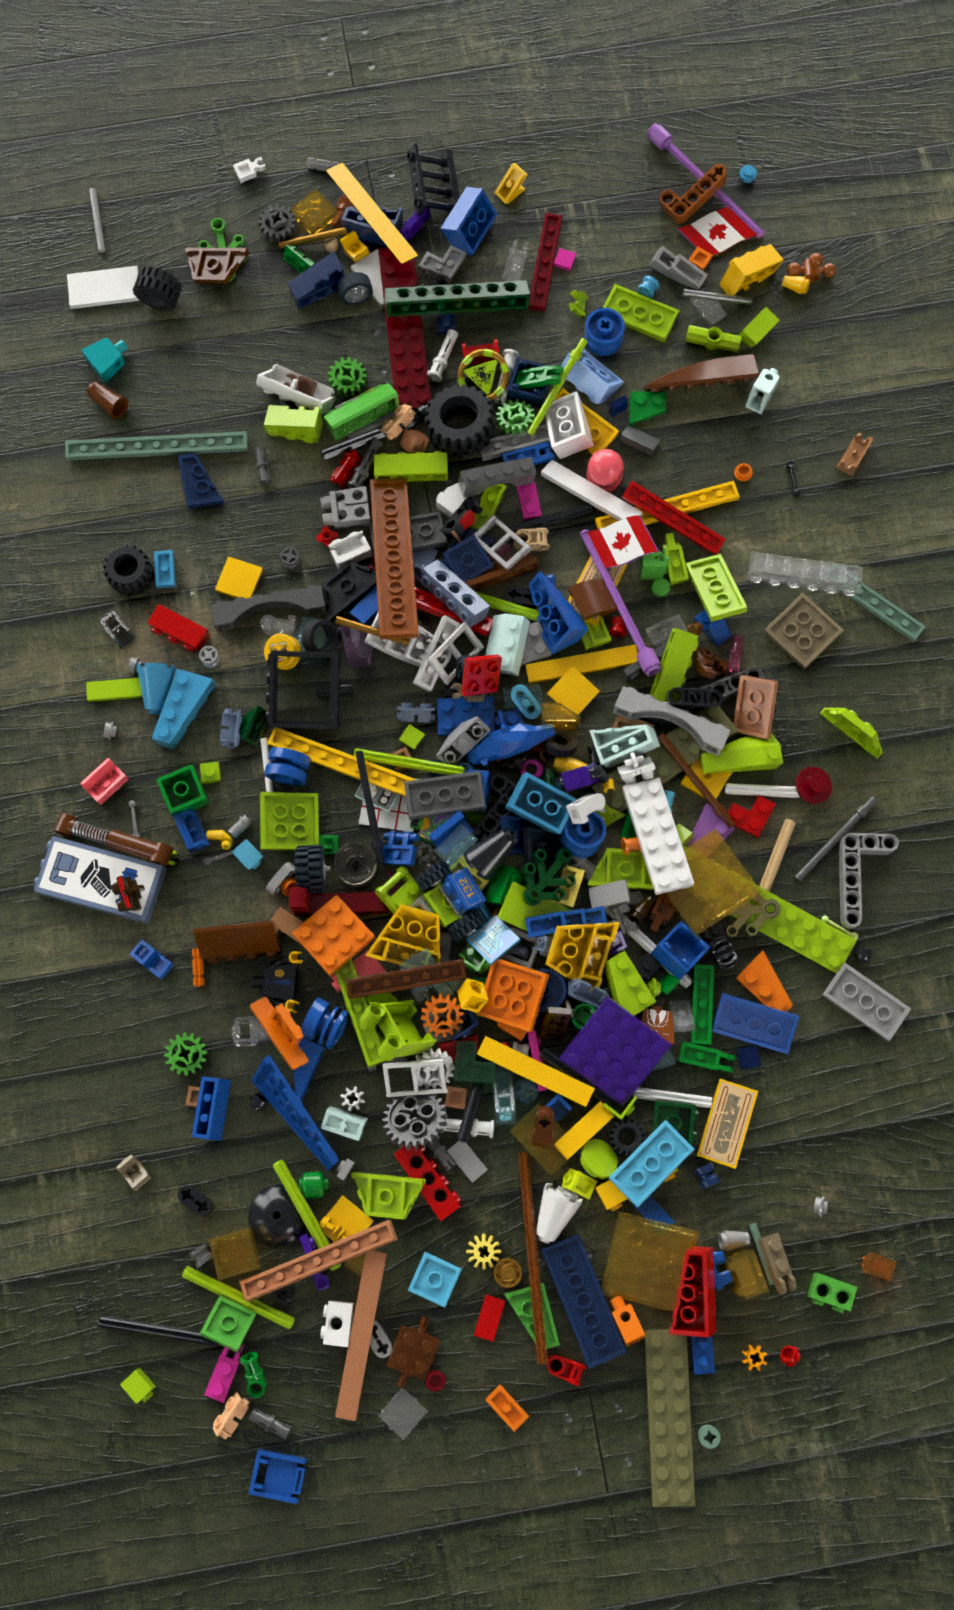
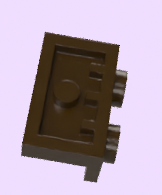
[537,1000,573,1040]

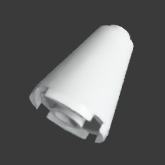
[536,1183,583,1244]

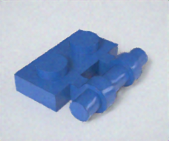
[381,831,420,866]

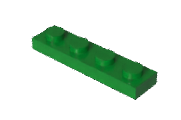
[690,964,714,1045]

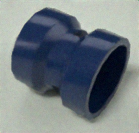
[693,1162,720,1189]

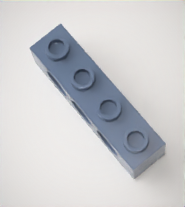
[419,560,490,628]

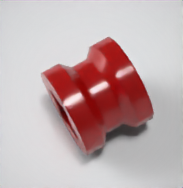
[609,617,628,637]

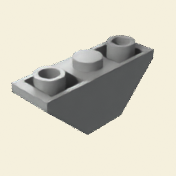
[436,717,491,765]

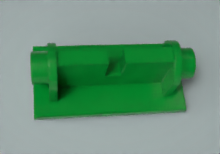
[283,245,316,274]

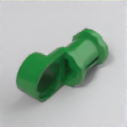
[240,1352,267,1398]

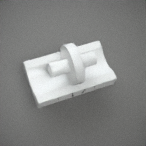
[617,752,655,785]

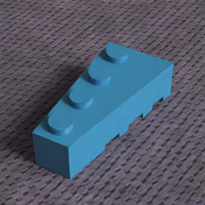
[152,669,216,750]

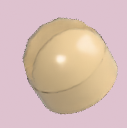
[324,237,338,253]

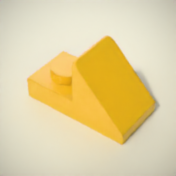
[494,163,528,204]

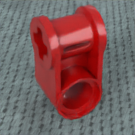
[546,1354,587,1387]

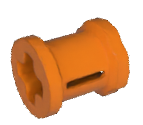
[621,836,642,855]

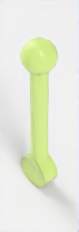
[821,916,858,939]

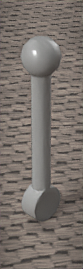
[128,800,140,838]

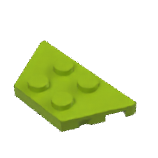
[820,707,883,759]
[587,848,654,890]
[351,1172,426,1220]

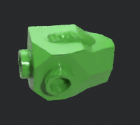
[458,943,491,974]

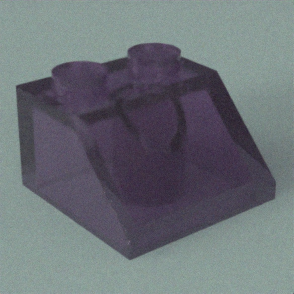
[340,623,374,669]

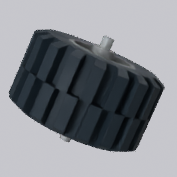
[291,844,330,894]

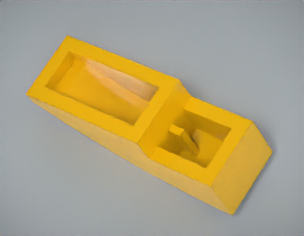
[554,1101,614,1160]

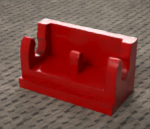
[462,339,500,366]

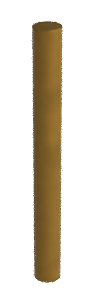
[279,227,348,249]
[335,616,410,646]

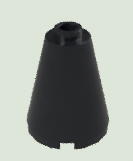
[463,828,517,880]

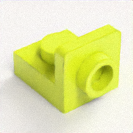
[562,1168,598,1200]

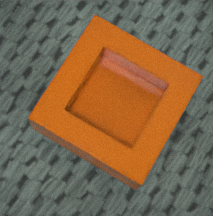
[689,247,713,271]

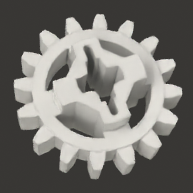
[411,1048,455,1089]

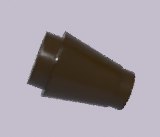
[629,896,656,925]

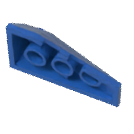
[529,572,588,654]

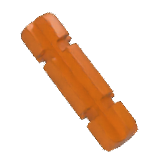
[192,948,205,987]

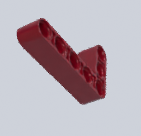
[289,887,389,917]

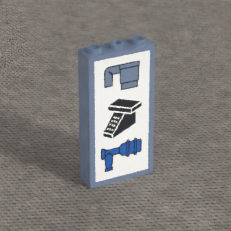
[33,836,167,924]

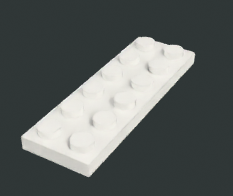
[622,778,694,895]

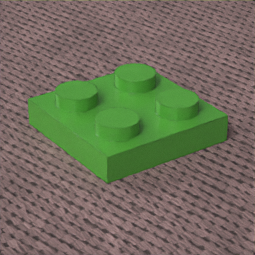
[200,1296,257,1353]

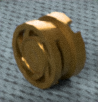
[493,1258,522,1288]

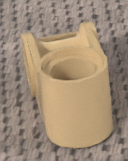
[514,528,550,551]

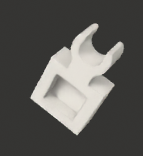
[233,157,266,183]

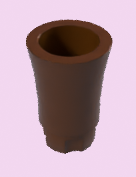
[86,381,129,419]

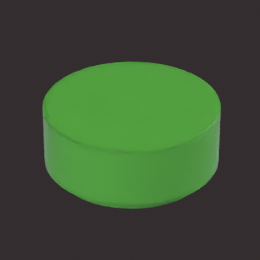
[651,578,671,598]

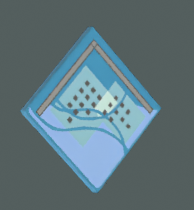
[466,915,521,965]

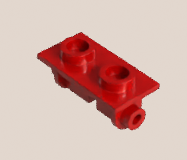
[330,449,362,489]

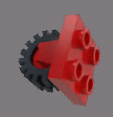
[455,654,502,696]

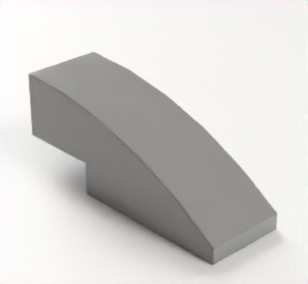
[649,246,708,290]

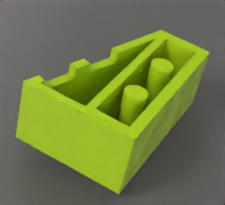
[264,405,323,443]

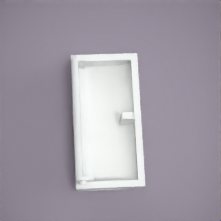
[256,364,336,415]

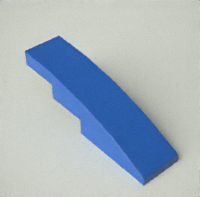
[525,906,607,938]

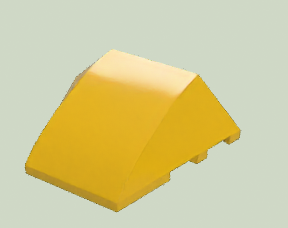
[365,904,441,968]
[545,922,620,991]

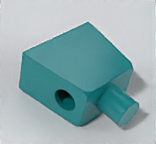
[81,338,128,383]

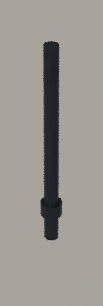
[355,750,385,865]

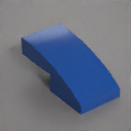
[130,939,174,980]

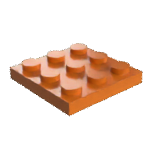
[292,895,375,977]
[476,959,549,1032]

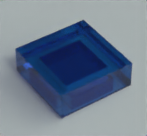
[608,395,628,417]
[736,1046,761,1070]

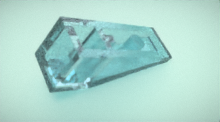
[491,1062,516,1125]

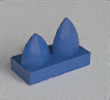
[690,1336,715,1374]

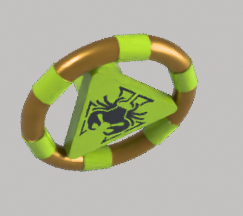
[457,349,509,401]

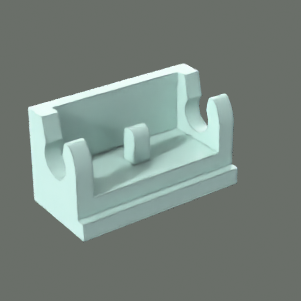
[321,1106,368,1141]

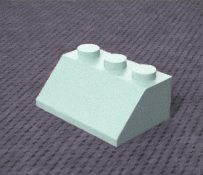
[485,614,530,676]

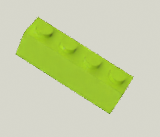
[374,451,448,482]
[650,628,699,702]

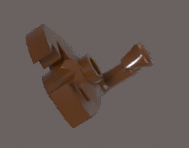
[685,622,728,678]

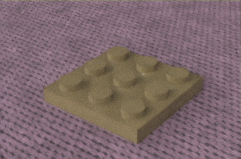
[763,592,844,670]

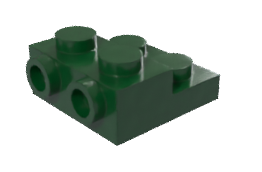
[652,1100,699,1146]

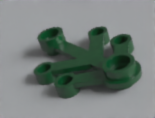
[523,848,576,906]

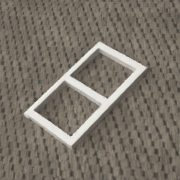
[383,1059,448,1097]

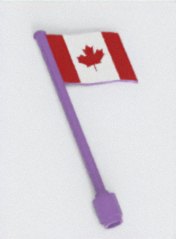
[647,123,765,257]
[580,515,661,676]

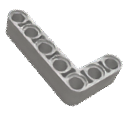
[839,833,899,930]

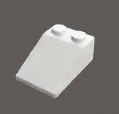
[546,391,593,459]

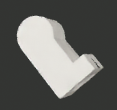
[566,793,605,824]

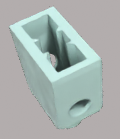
[745,368,780,414]

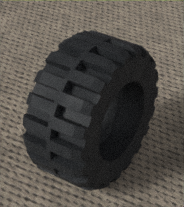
[425,385,496,458]

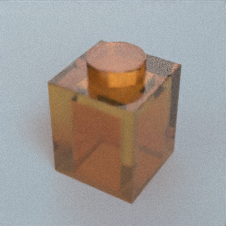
[862,1252,897,1282]

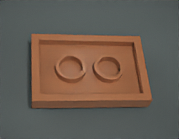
[734,675,778,739]

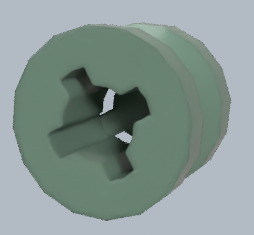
[698,1425,720,1449]

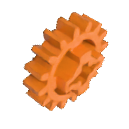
[421,993,464,1038]

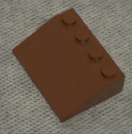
[193,921,282,964]

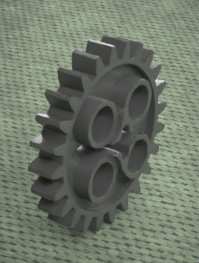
[382,1087,448,1151]

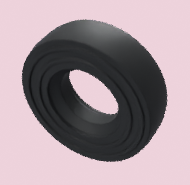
[543,728,578,758]

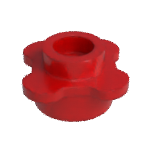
[316,526,338,547]

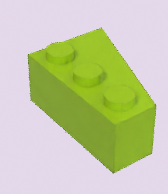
[604,951,656,1016]

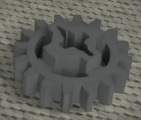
[258,204,297,242]

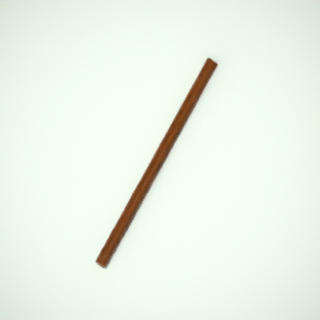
[518,1152,548,1364]

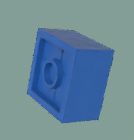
[650,920,710,980]

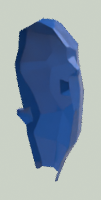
[466,723,555,766]

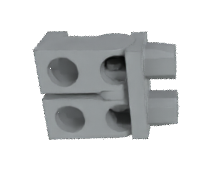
[320,486,371,529]

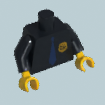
[252,951,303,1013]

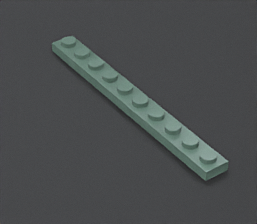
[65,431,248,460]

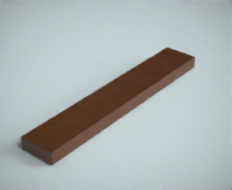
[346,959,467,999]

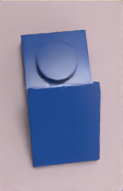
[693,609,732,647]

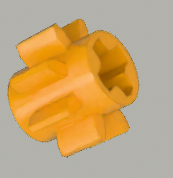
[741,1344,767,1371]

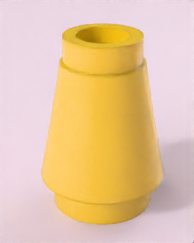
[782,275,810,295]

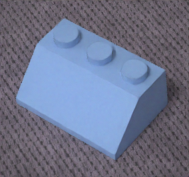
[561,349,624,404]

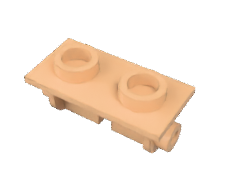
[379,404,415,440]
[213,1392,250,1439]

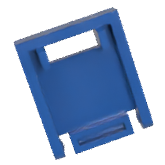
[249,1449,307,1504]

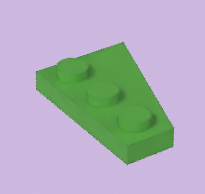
[504,1283,560,1349]

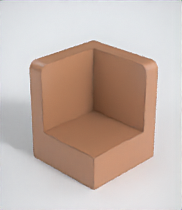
[399,428,429,453]

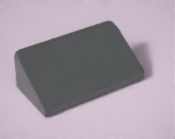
[620,425,660,456]

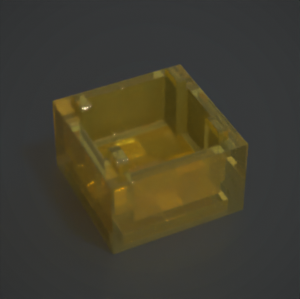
[209,1228,261,1280]
[724,1249,769,1299]

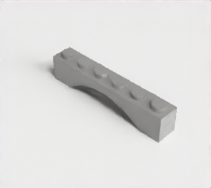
[613,686,730,756]

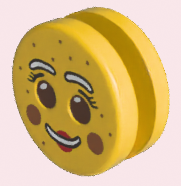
[264,634,301,670]

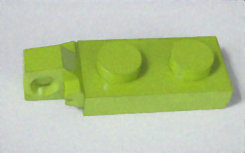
[663,533,689,585]

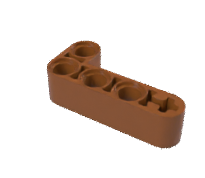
[660,164,727,224]

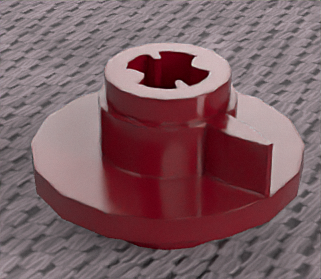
[795,767,832,804]

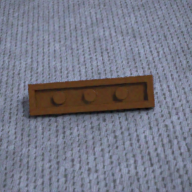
[466,551,538,591]

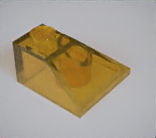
[541,701,580,731]

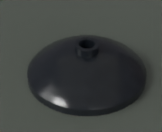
[248,1184,307,1247]

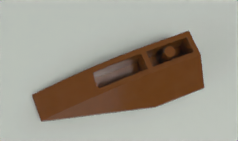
[645,354,759,392]

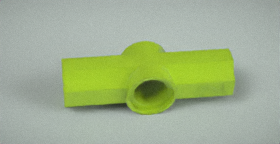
[685,325,742,353]

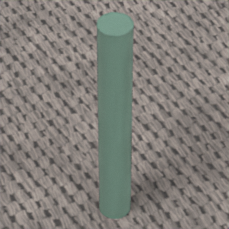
[749,1222,774,1285]

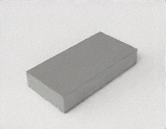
[447,1141,488,1183]

